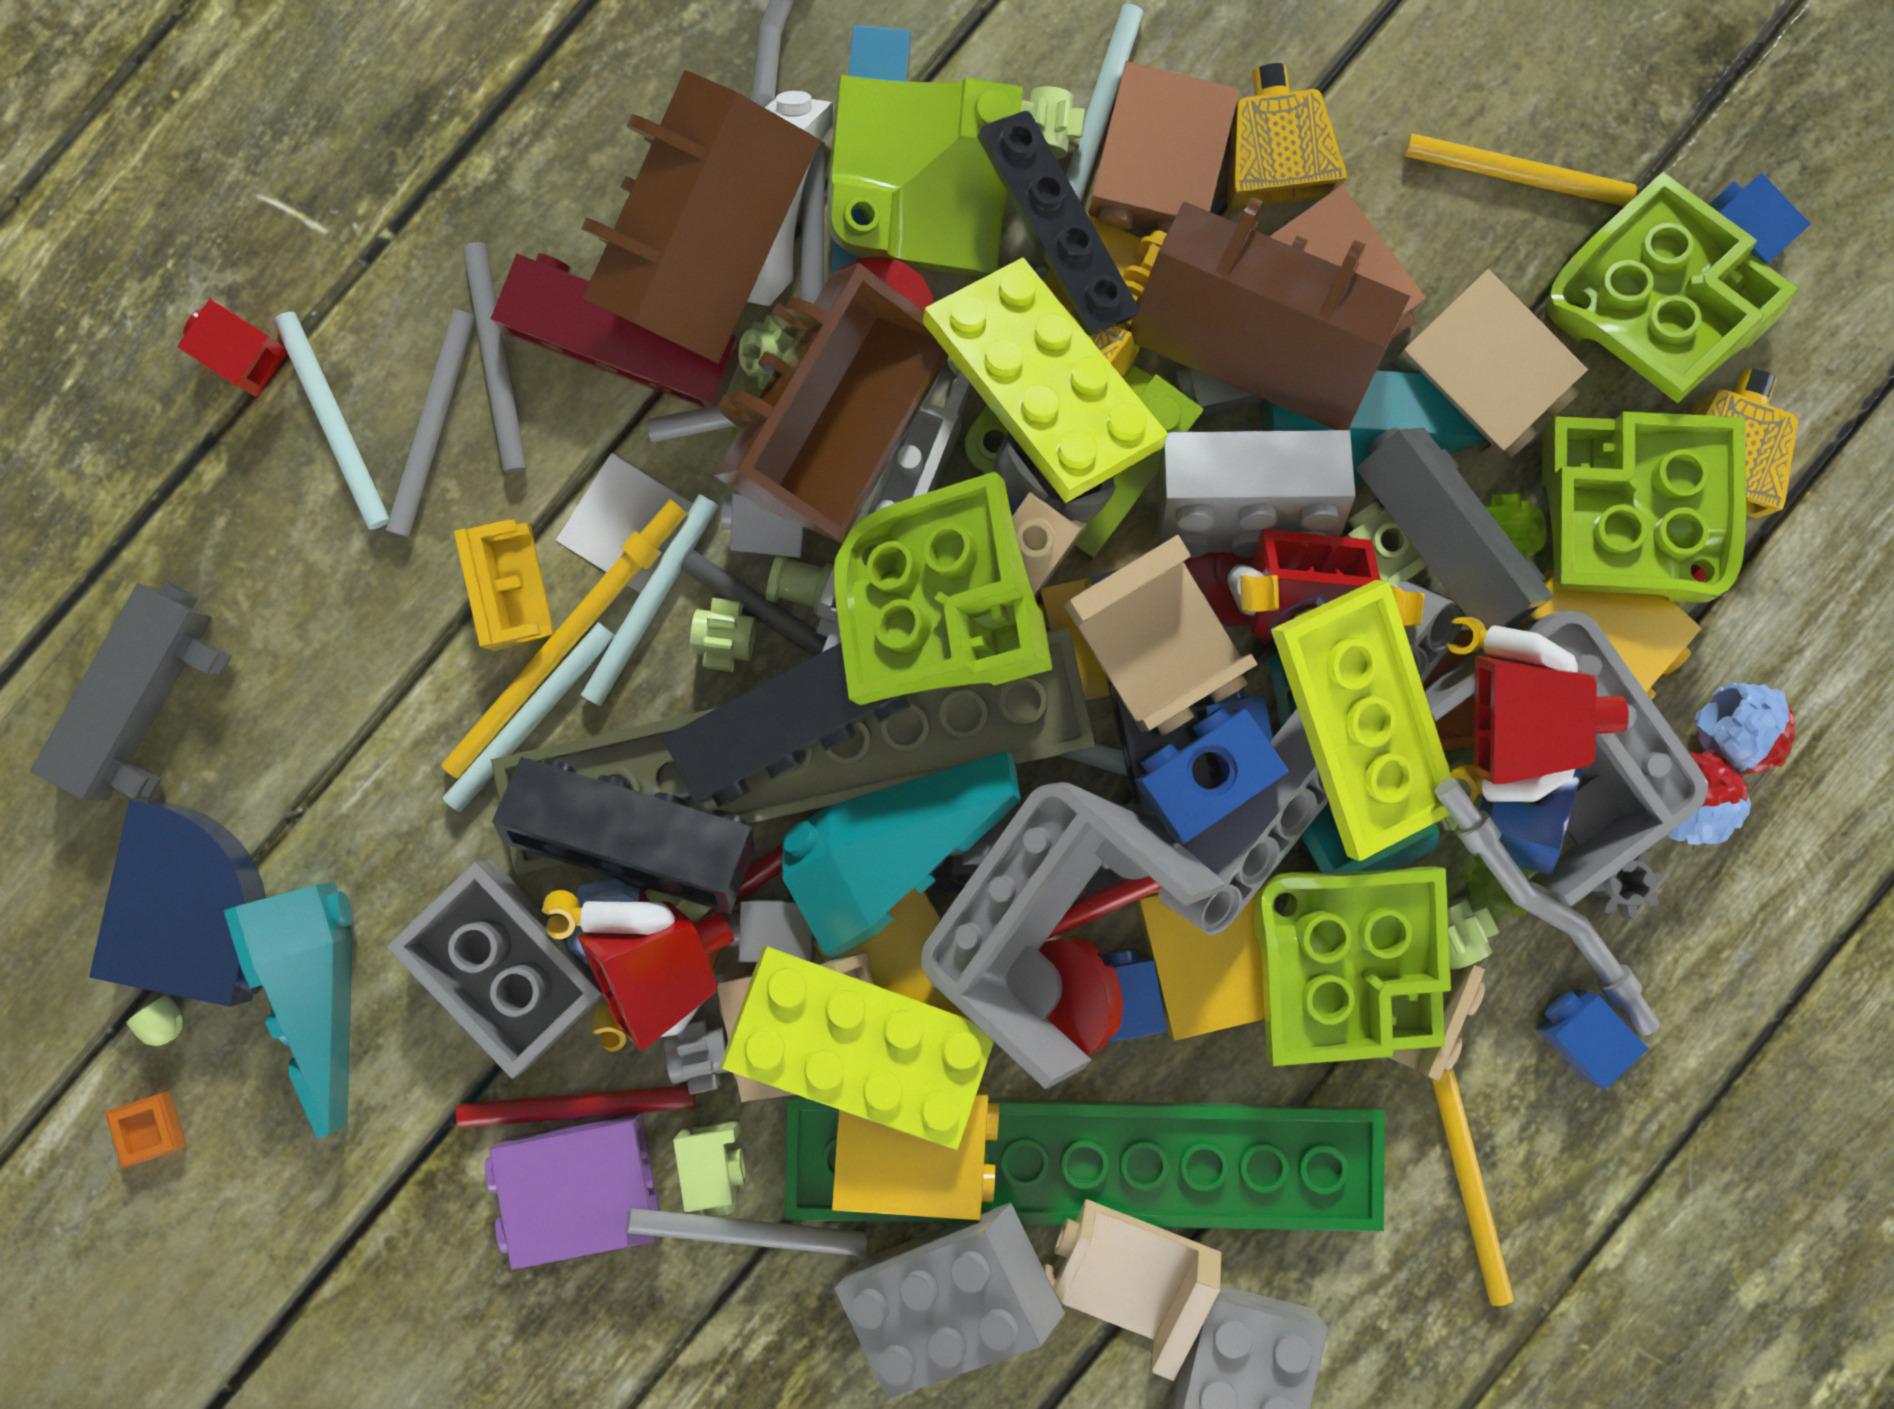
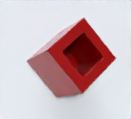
[177,298,288,398]

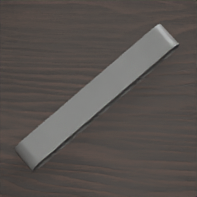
[1159,581,1465,935]

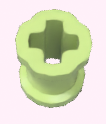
[766,555,834,614]

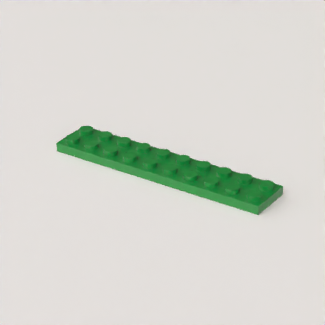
[784,1095,1385,1232]

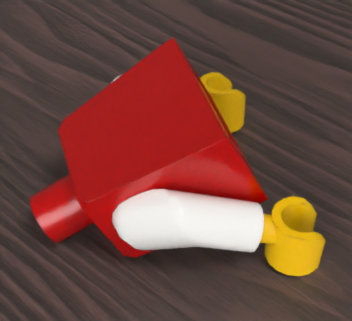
[1228,529,1425,651]
[1447,617,1629,803]
[542,890,734,1052]

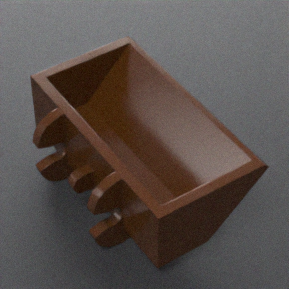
[581,70,820,364]
[1128,197,1411,430]
[713,263,949,544]

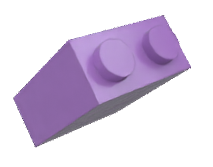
[485,1113,660,1270]

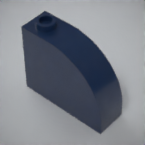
[89,800,266,1007]

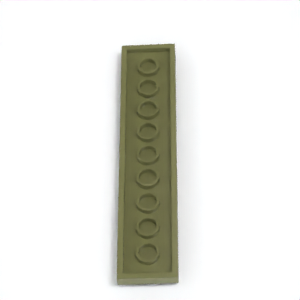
[491,628,1096,875]

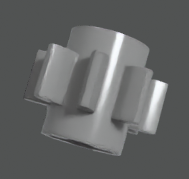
[1592,851,1664,919]
[664,1016,730,1095]

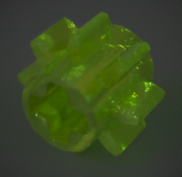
[1485,493,1547,559]
[1459,853,1534,923]

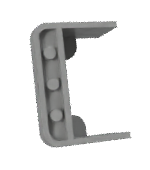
[1423,610,1707,906]
[921,782,1226,1089]

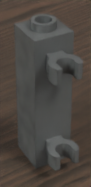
[1355,427,1554,630]
[30,581,232,800]

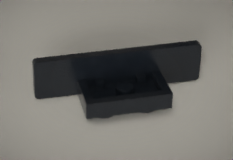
[977,111,1139,336]

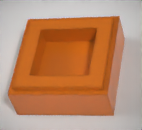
[104,1090,187,1169]

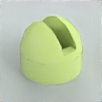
[126,994,183,1046]

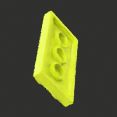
[923,257,1169,503]
[1271,580,1452,861]
[719,946,994,1150]

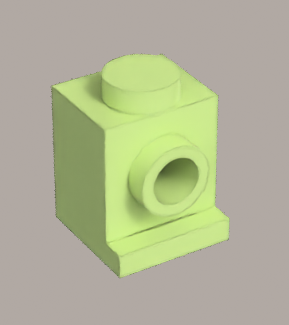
[1344,500,1428,585]
[673,1120,746,1217]

